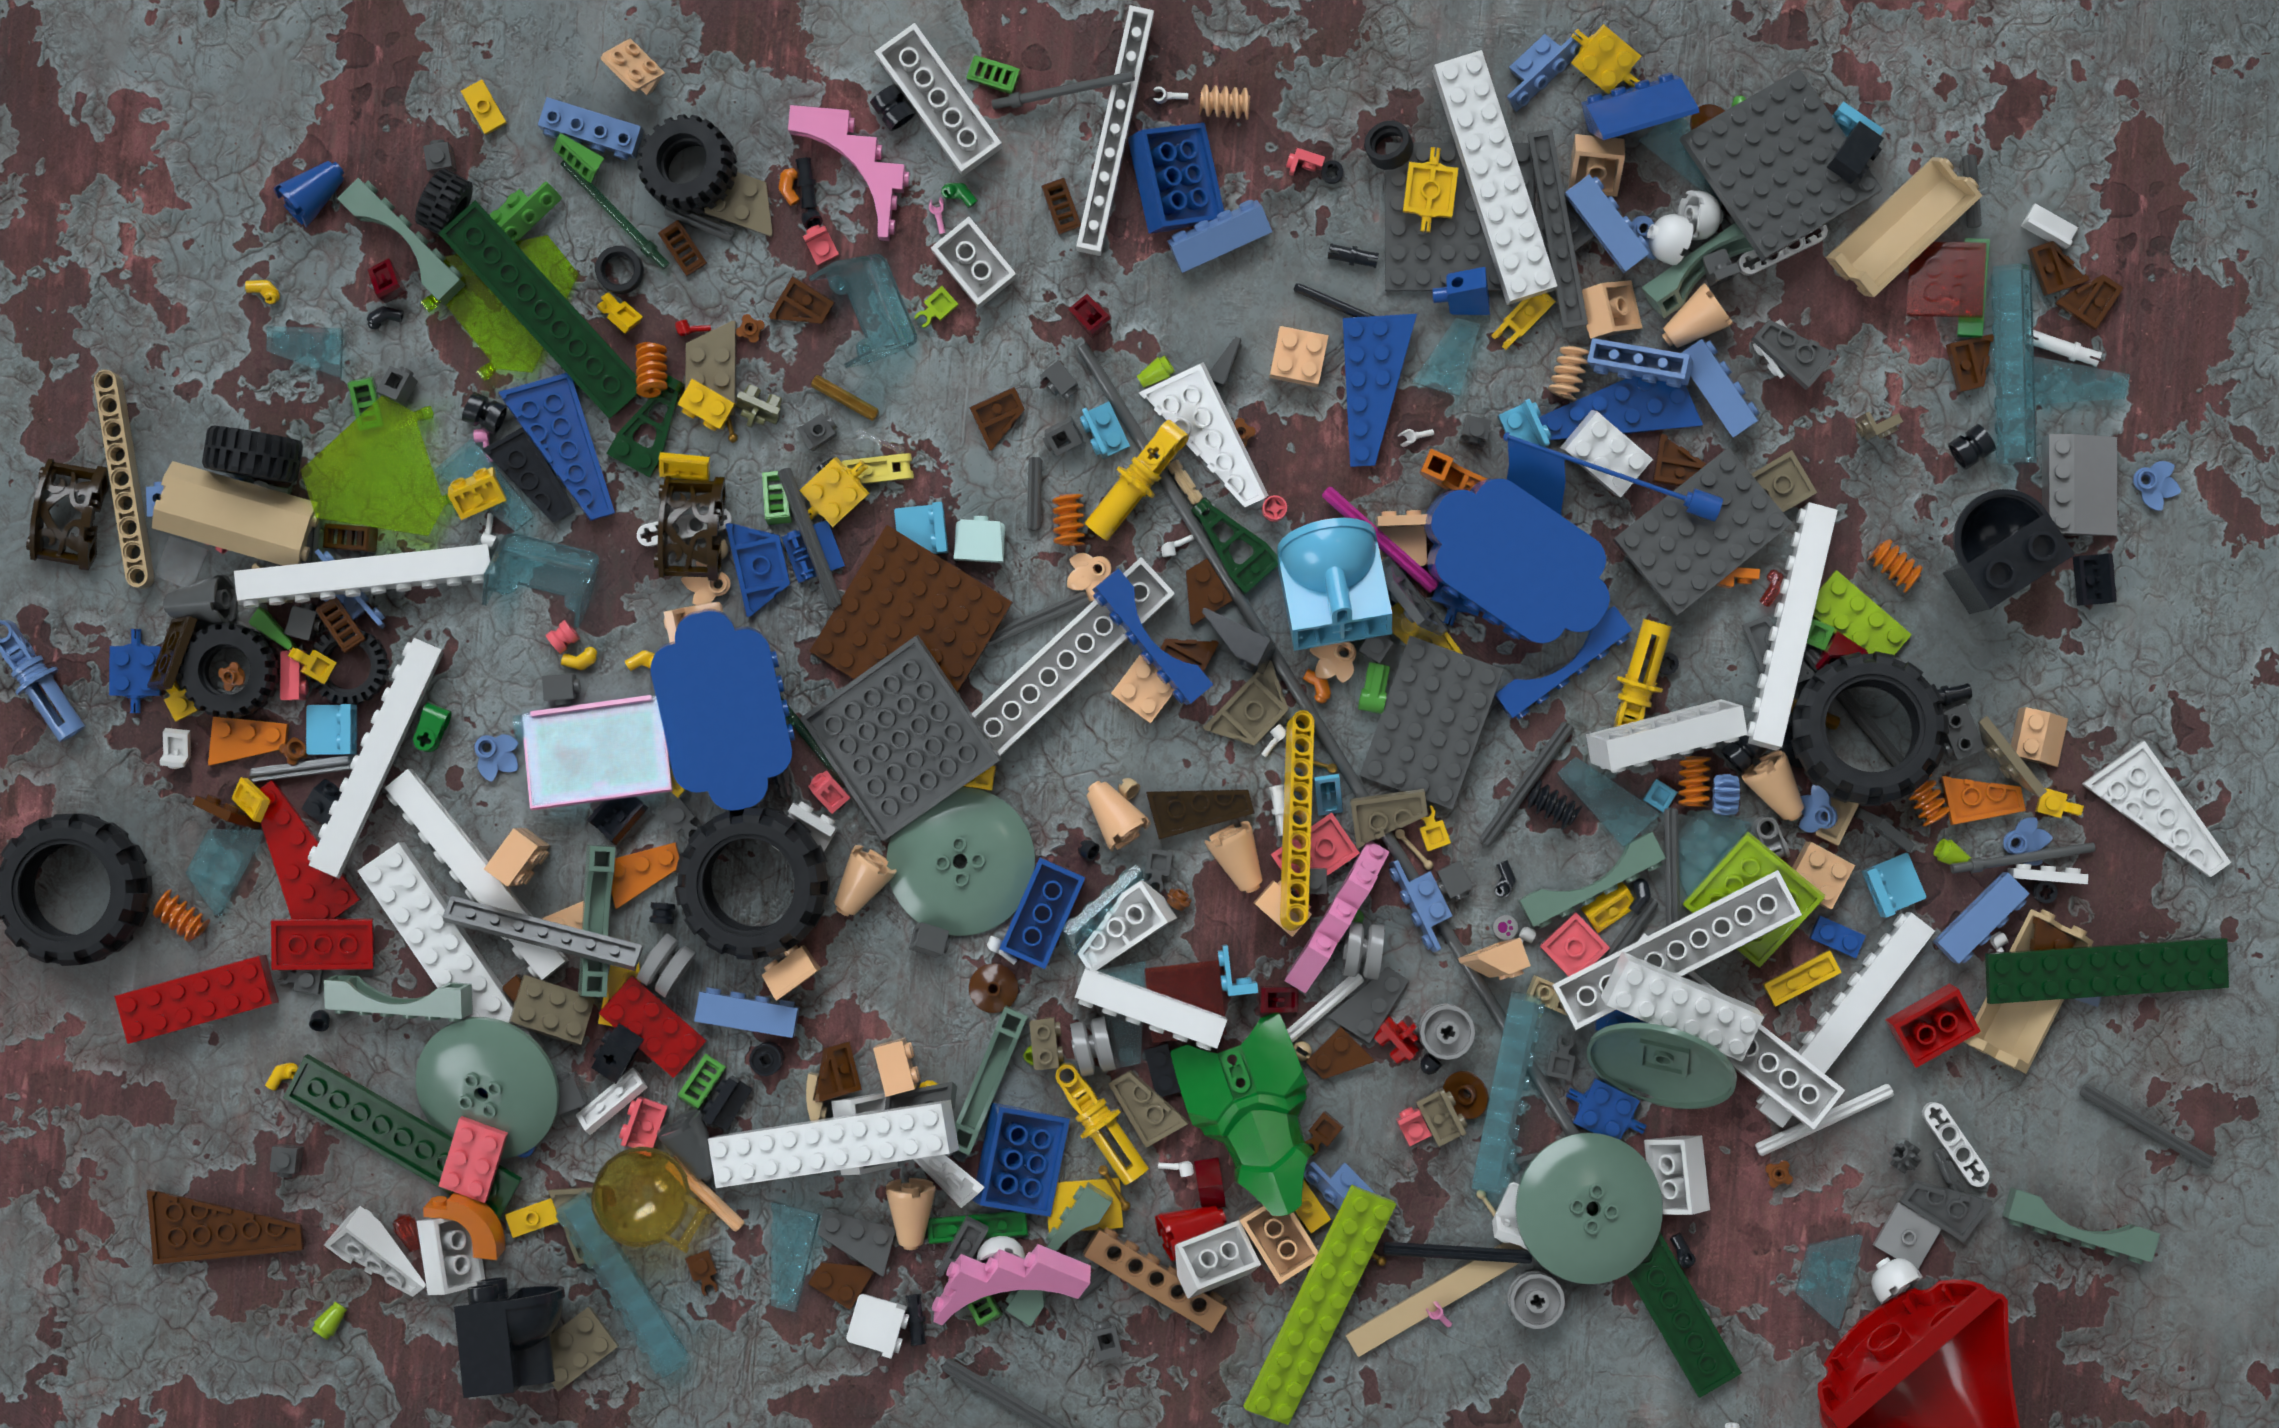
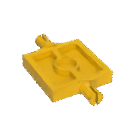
[1571,24,1642,94]
[1402,147,1458,233]
[799,457,870,527]

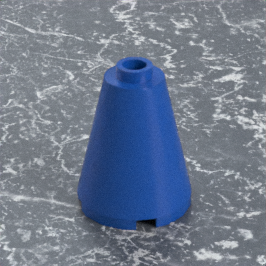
[274,161,344,227]

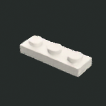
[2008,864,2088,884]
[576,1068,648,1135]

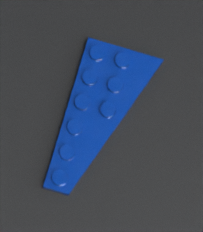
[1343,314,1417,467]
[498,373,615,521]
[1538,376,1703,441]

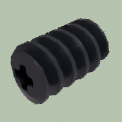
[1527,780,1582,830]

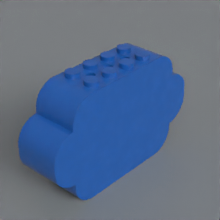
[1424,479,1610,643]
[650,609,795,810]

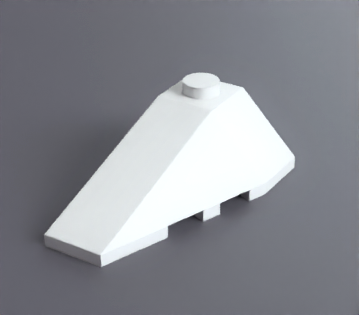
[1077,880,1177,971]
[324,1206,426,1297]

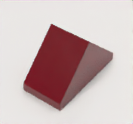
[367,258,407,303]
[1068,294,1111,339]
[1815,631,1868,670]
[1259,986,1299,1013]
[1194,1157,1226,1208]

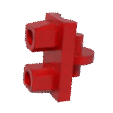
[1374,1016,1419,1064]

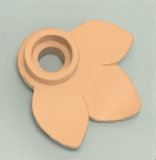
[1067,553,1112,601]
[681,561,731,605]
[1310,642,1356,683]

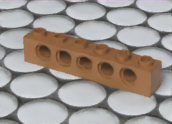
[1083,1227,1227,1333]

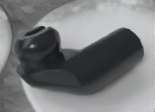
[367,306,404,330]
[1494,860,1516,897]
[1628,878,1651,915]
[1670,1232,1696,1268]

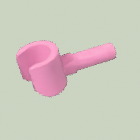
[929,197,945,234]
[473,429,493,463]
[1426,1301,1452,1328]

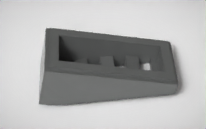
[1209,336,1242,387]

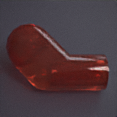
[1759,569,1784,607]

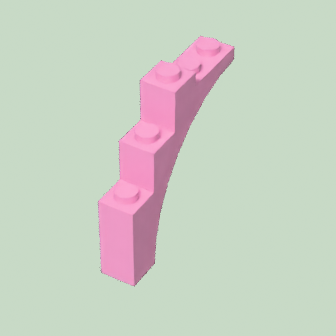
[788,105,910,241]
[1284,841,1389,994]
[932,1244,1091,1325]

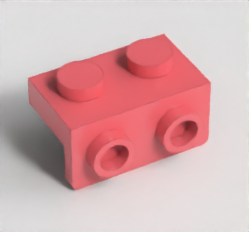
[280,650,309,700]
[619,1096,668,1154]

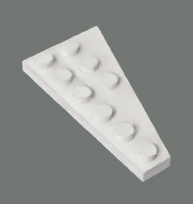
[1139,362,1269,507]
[2082,741,2231,877]

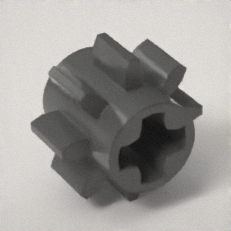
[1889,1140,1922,1174]

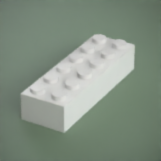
[874,23,1003,177]
[1586,699,1747,773]
[1601,952,1764,1062]
[1075,967,1227,1051]

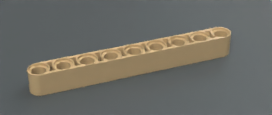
[94,370,154,589]

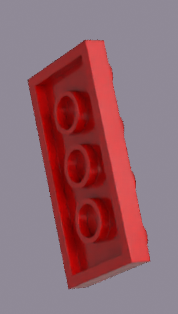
[271,918,374,970]
[598,975,707,1078]

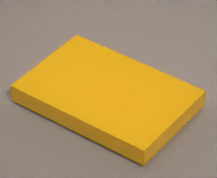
[1048,1177,1123,1232]

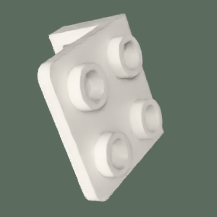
[773,801,838,852]
[1492,1182,1528,1250]
[846,1294,909,1359]

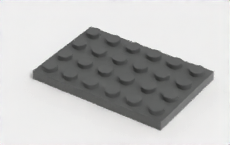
[1613,447,1792,617]
[1359,635,1504,810]

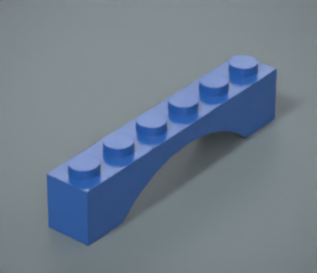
[1092,568,1213,705]
[1494,606,1632,719]

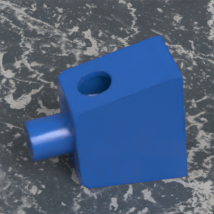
[1433,267,1490,315]

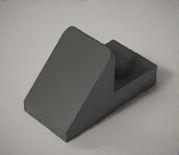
[1703,249,1741,288]

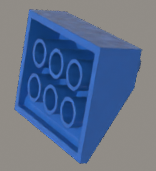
[1581,73,1700,140]
[1128,123,1224,234]
[972,1103,1070,1217]

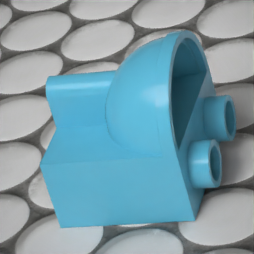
[1277,518,1392,651]

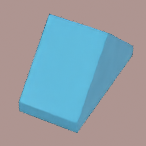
[1313,774,1343,816]

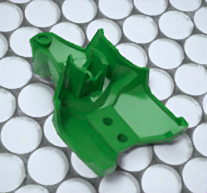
[1171,1013,1315,1216]

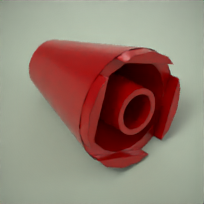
[1155,1206,1227,1262]

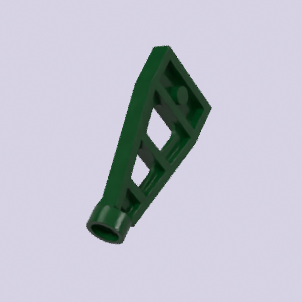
[606,375,685,478]
[1191,497,1278,594]

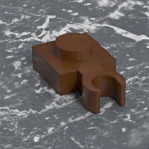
[1305,1111,1344,1156]
[685,1249,719,1296]

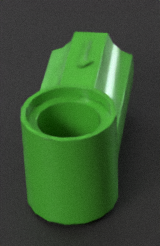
[1358,662,1390,714]

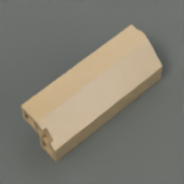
[1825,157,1982,297]
[152,461,320,566]
[1964,909,2094,1074]

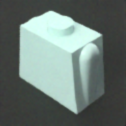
[953,516,1005,563]

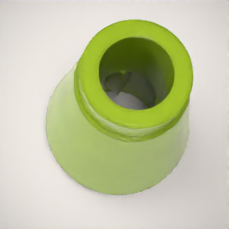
[1137,355,1175,388]
[1934,838,1972,865]
[312,1301,347,1340]

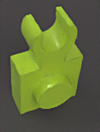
[914,286,959,328]

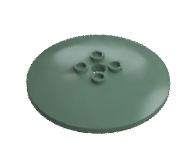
[887,787,1035,936]
[416,1017,560,1159]
[1587,1023,1737,1109]
[1515,1133,1663,1284]

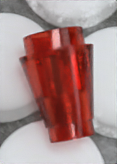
[392,1213,421,1252]

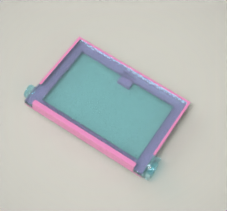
[513,695,673,811]

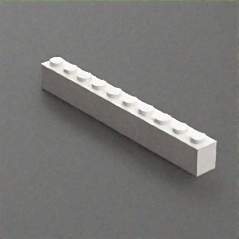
[1076,5,1154,256]
[1747,502,1838,751]
[234,544,492,608]
[308,638,444,879]
[385,769,569,980]
[1755,912,1935,1128]

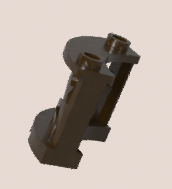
[26,459,109,571]
[654,476,727,581]

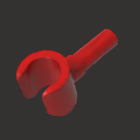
[675,319,711,336]

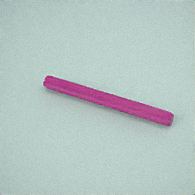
[1322,487,1439,593]

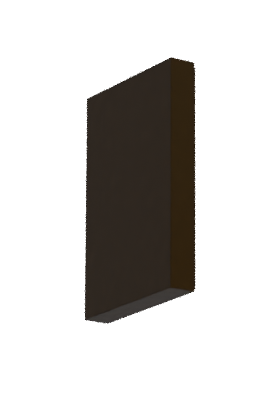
[147,616,197,691]

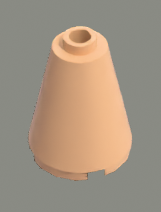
[1662,283,1733,348]
[1741,750,1804,821]
[1086,781,1151,851]
[1205,821,1263,893]
[834,845,897,916]
[886,1178,936,1250]

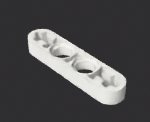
[1737,225,1828,276]
[637,509,732,547]
[1922,1102,1989,1187]

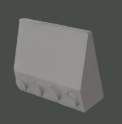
[2042,434,2117,536]

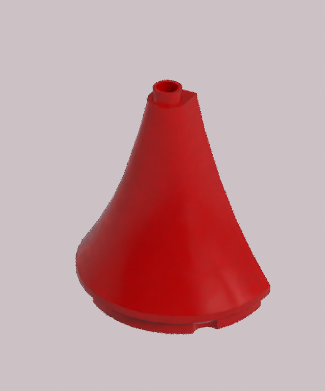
[1818,1279,2020,1428]

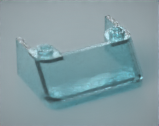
[809,254,917,368]
[482,533,599,628]

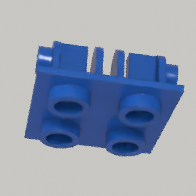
[781,520,845,583]

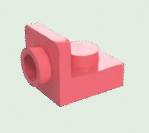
[1286,148,1325,176]
[803,225,840,266]
[808,770,850,814]
[1396,1107,1432,1146]

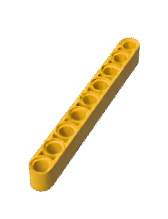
[1280,710,1314,931]

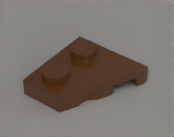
[2027,241,2090,296]
[768,276,836,324]
[969,387,1025,451]
[1186,558,1233,625]
[1160,638,1219,672]
[1306,1026,1375,1079]

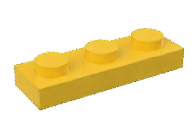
[1763,950,1842,1007]

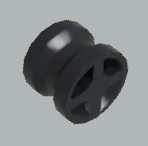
[649,902,676,924]

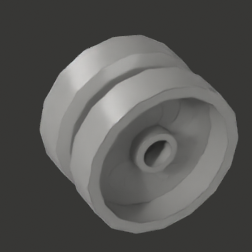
[1342,922,1384,980]
[636,933,697,998]
[1417,1003,1475,1060]
[1070,1016,1116,1077]
[1507,1270,1565,1329]

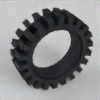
[309,627,389,704]

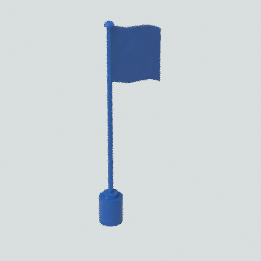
[1503,432,1723,522]

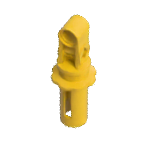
[1084,420,1189,541]
[1614,618,1672,727]
[1056,1063,1149,1185]

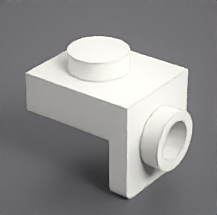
[160,728,191,769]

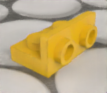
[448,467,507,520]

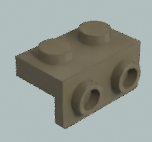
[1855,411,1903,441]
[1029,1016,1064,1070]
[1415,1088,1468,1147]

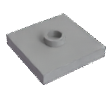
[1872,1202,1942,1269]

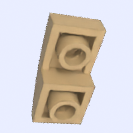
[1525,975,1567,1015]
[806,1072,828,1121]

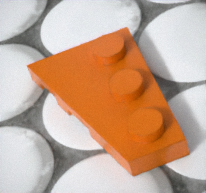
[208,717,289,766]
[1941,776,2026,825]
[611,842,680,909]

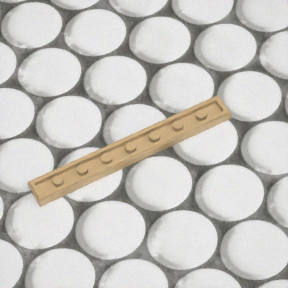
[1345,1242,1526,1357]

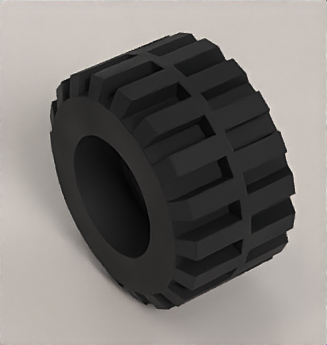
[415,168,473,235]

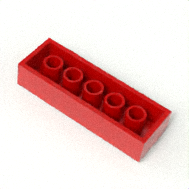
[114,955,279,1044]

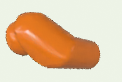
[778,168,800,206]
[1303,668,1331,704]

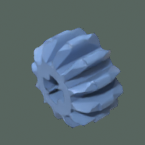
[1712,774,1740,816]

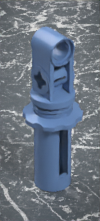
[0,620,86,743]

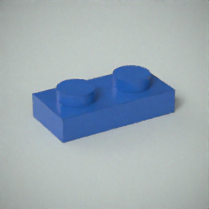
[1809,915,1866,958]

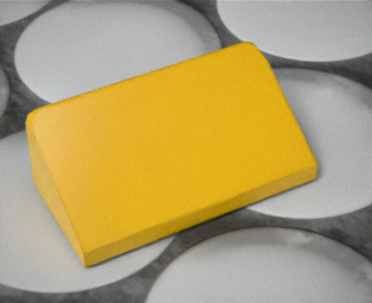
[1581,882,1634,934]

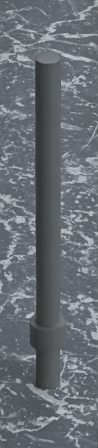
[992,71,1135,110]
[1950,842,2095,874]

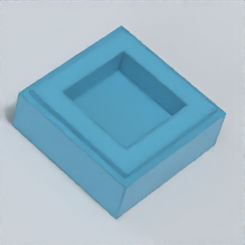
[1643,779,1678,813]

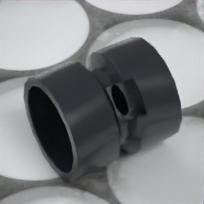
[870,84,916,131]
[462,392,508,435]
[1948,424,1996,470]
[1721,726,1768,773]
[749,1042,785,1076]

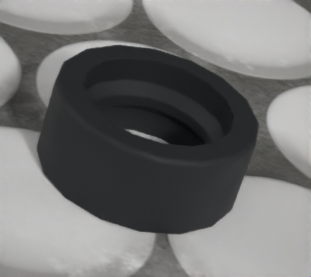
[1364,120,1414,170]
[595,246,644,295]

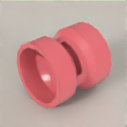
[1262,495,1287,522]
[545,620,580,654]

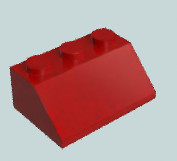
[1885,983,1981,1068]

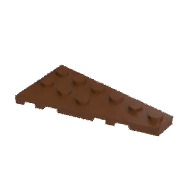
[147,1189,304,1265]

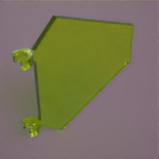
[421,235,579,381]
[300,395,453,536]

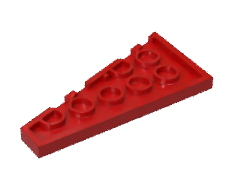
[259,780,362,919]

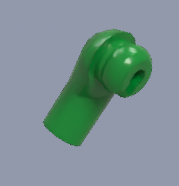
[941,182,978,208]

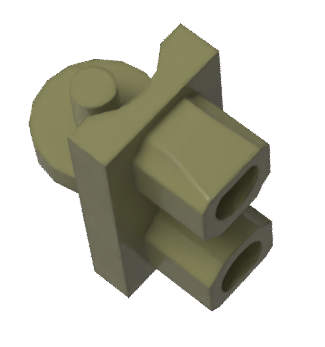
[736,384,782,428]

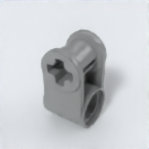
[1752,816,1790,858]

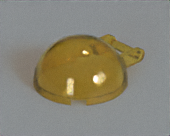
[591,1147,712,1253]

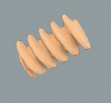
[1199,84,1250,120]
[1548,346,1589,401]

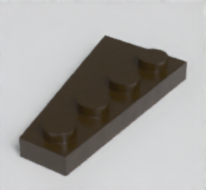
[1146,790,1255,839]

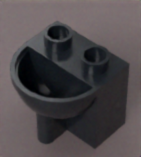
[1943,489,2075,614]
[454,1277,565,1398]

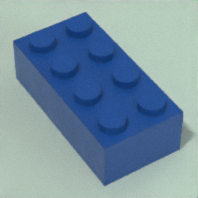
[1000,857,1086,969]

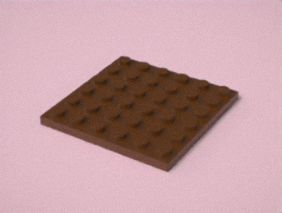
[809,525,1013,693]

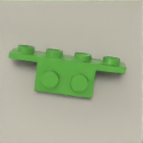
[490,182,562,243]

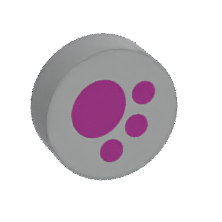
[1493,915,1518,940]

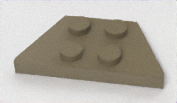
[703,172,773,237]
[685,321,737,416]
[1203,660,1289,745]
[1978,716,2047,798]

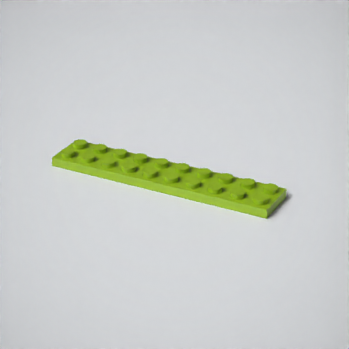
[1243,1184,1397,1425]

